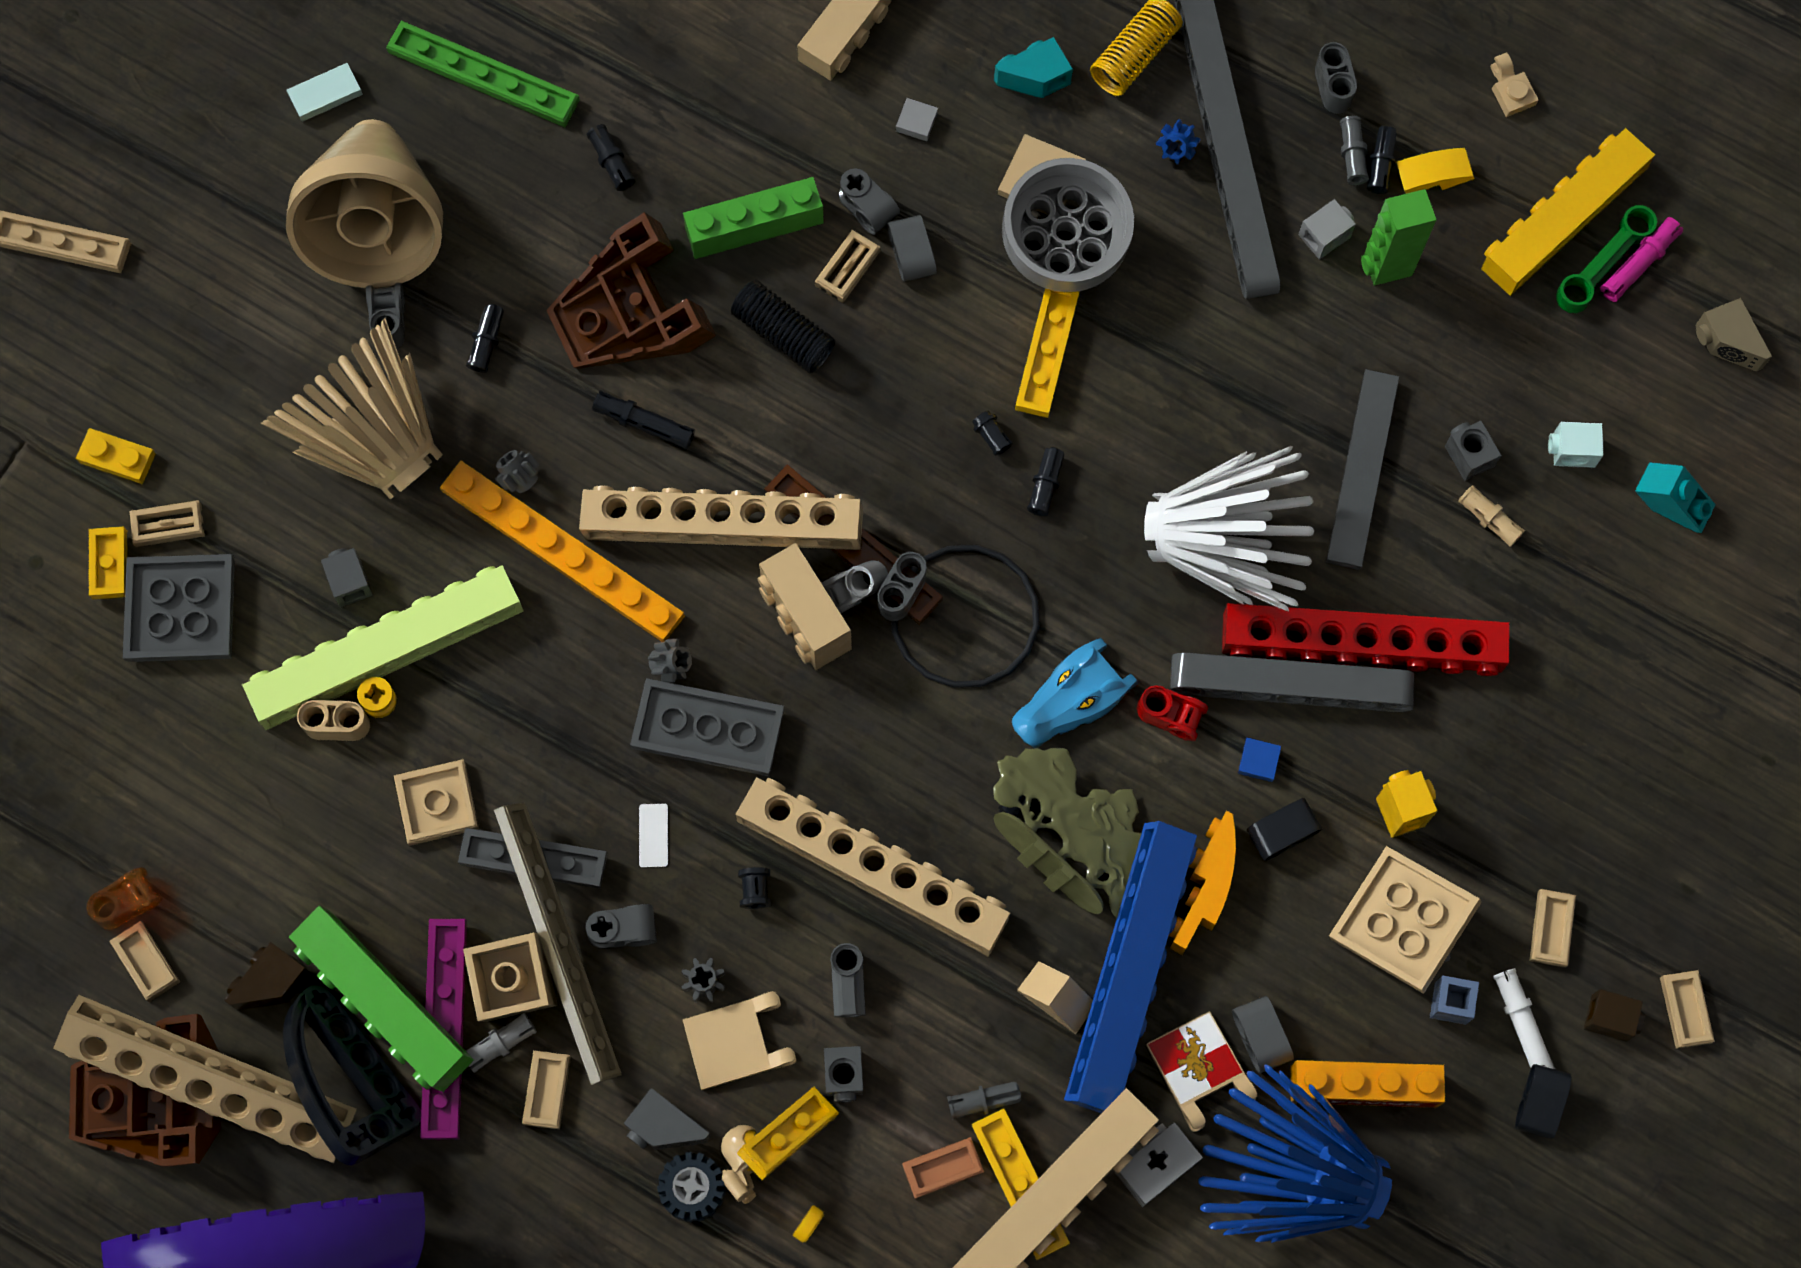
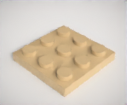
[1329,846,1481,994]

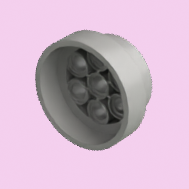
[1002,158,1134,292]

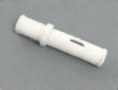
[1493,968,1556,1069]

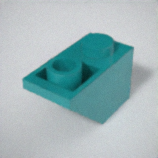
[994,37,1073,98]
[1635,462,1716,533]

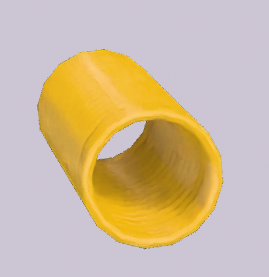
[1090,0,1183,96]

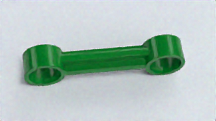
[1556,205,1657,313]

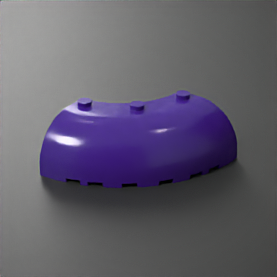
[101,1192,425,1268]

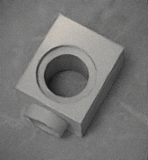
[1298,199,1356,260]

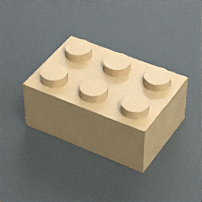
[757,543,852,670]

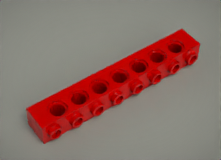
[1222,603,1509,676]

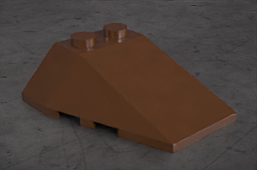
[69,1014,221,1167]

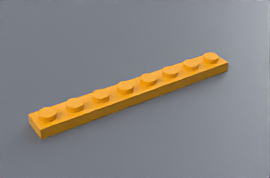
[440,461,685,642]

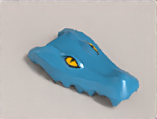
[1012,638,1138,748]

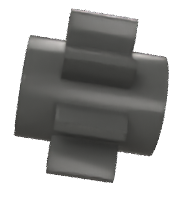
[495,450,539,493]
[648,639,692,683]
[681,958,725,1003]

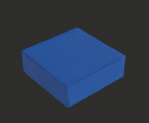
[1238,738,1281,782]

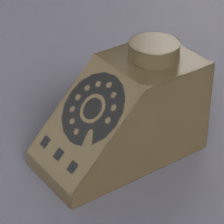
[1695,298,1772,372]

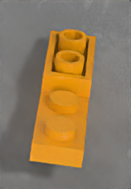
[1168,811,1236,955]

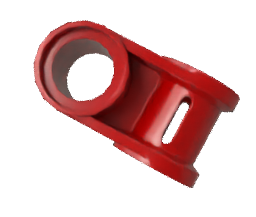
[1137,685,1208,741]

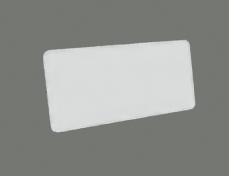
[639,804,668,867]

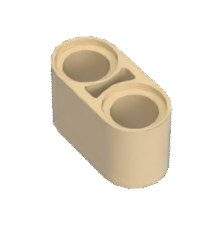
[297,700,370,741]

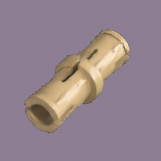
[1458,485,1525,547]

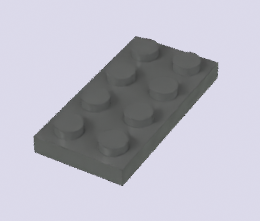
[630,678,785,777]

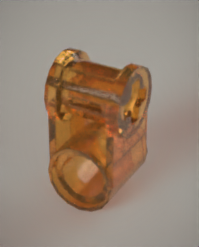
[86,867,162,930]

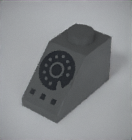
[624,1088,711,1150]

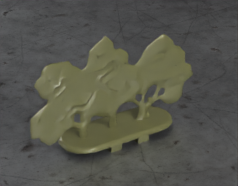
[993,748,1141,919]

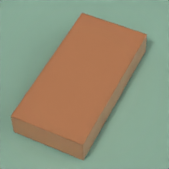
[902,1137,984,1199]

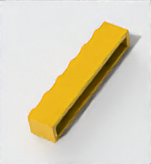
[1481,128,1655,296]

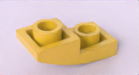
[1396,148,1475,194]

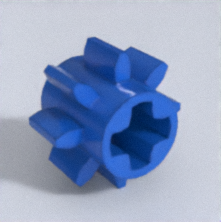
[1156,119,1201,164]

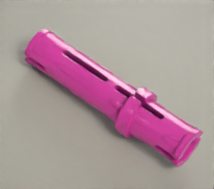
[1600,217,1683,302]

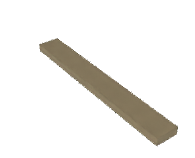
[494,803,621,1085]

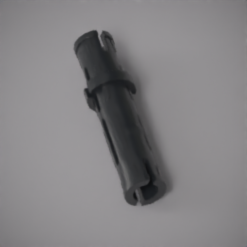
[592,390,695,450]

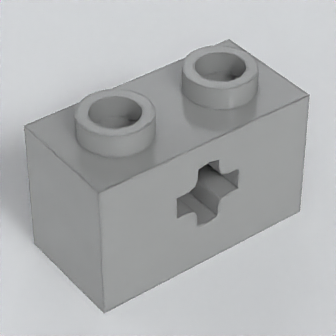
[1115,1122,1203,1207]

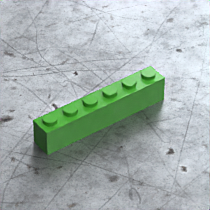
[289,905,474,1092]

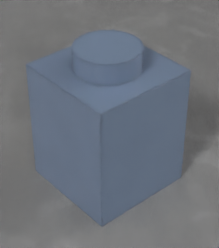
[1430,975,1479,1025]

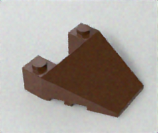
[546,212,716,369]

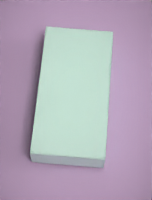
[287,63,363,122]

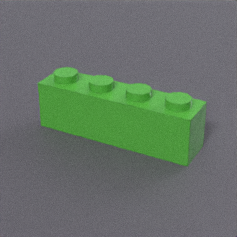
[683,177,824,259]
[1361,189,1436,286]

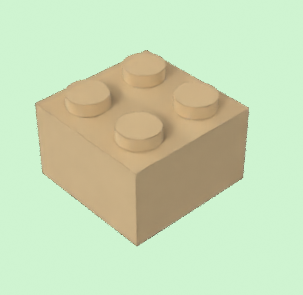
[463,933,557,1022]

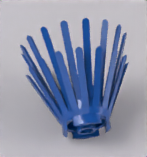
[1198,1064,1392,1243]

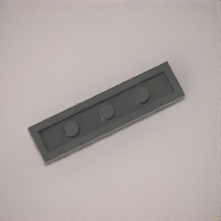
[458,828,608,889]

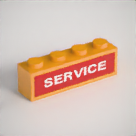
[1291,1060,1445,1108]

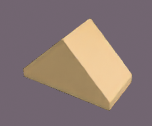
[1017,961,1093,1035]

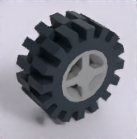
[657,1152,726,1222]

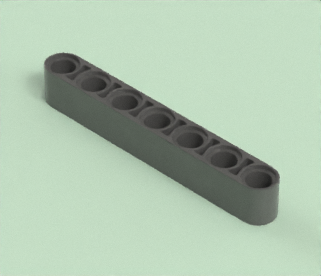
[1170,653,1414,712]

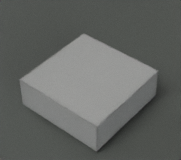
[896,98,938,141]

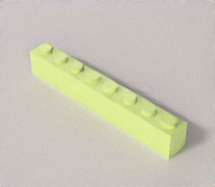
[242,565,524,730]

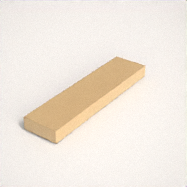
[0,210,131,273]

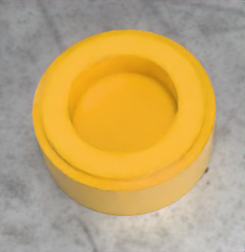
[792,1205,824,1243]

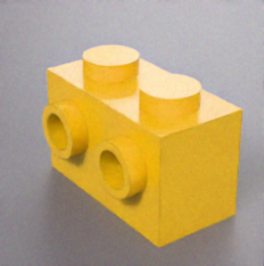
[1376,770,1437,838]

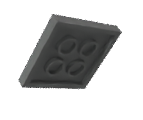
[123,554,235,662]

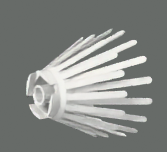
[1144,446,1314,611]

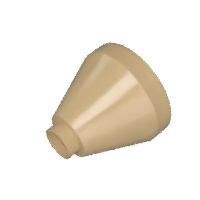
[286,119,443,288]

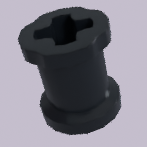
[738,867,772,909]

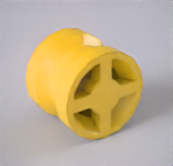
[357,677,397,718]

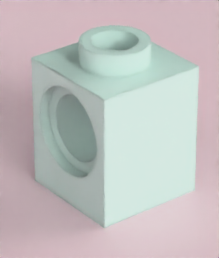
[1548,422,1603,468]

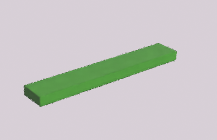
[386,20,580,127]

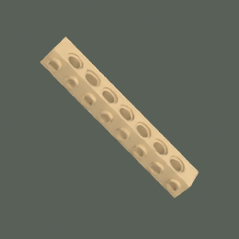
[579,486,863,550]
[736,777,1010,957]
[53,995,357,1163]

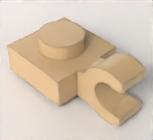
[1490,52,1539,117]

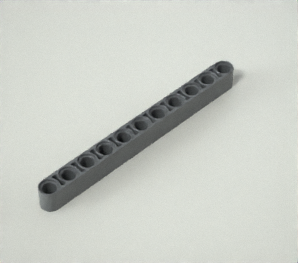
[1174,0,1280,299]

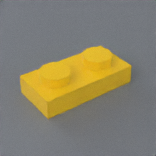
[75,428,156,484]
[89,526,127,600]

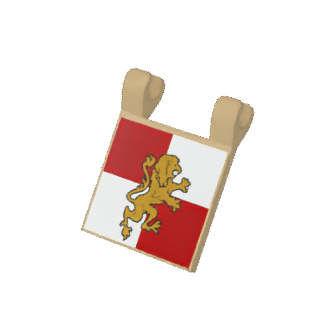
[1146,1011,1257,1132]

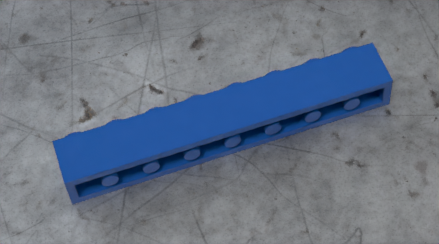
[1064,821,1197,1113]

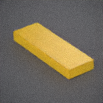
[737,1086,839,1180]

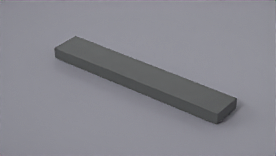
[1326,369,1399,570]

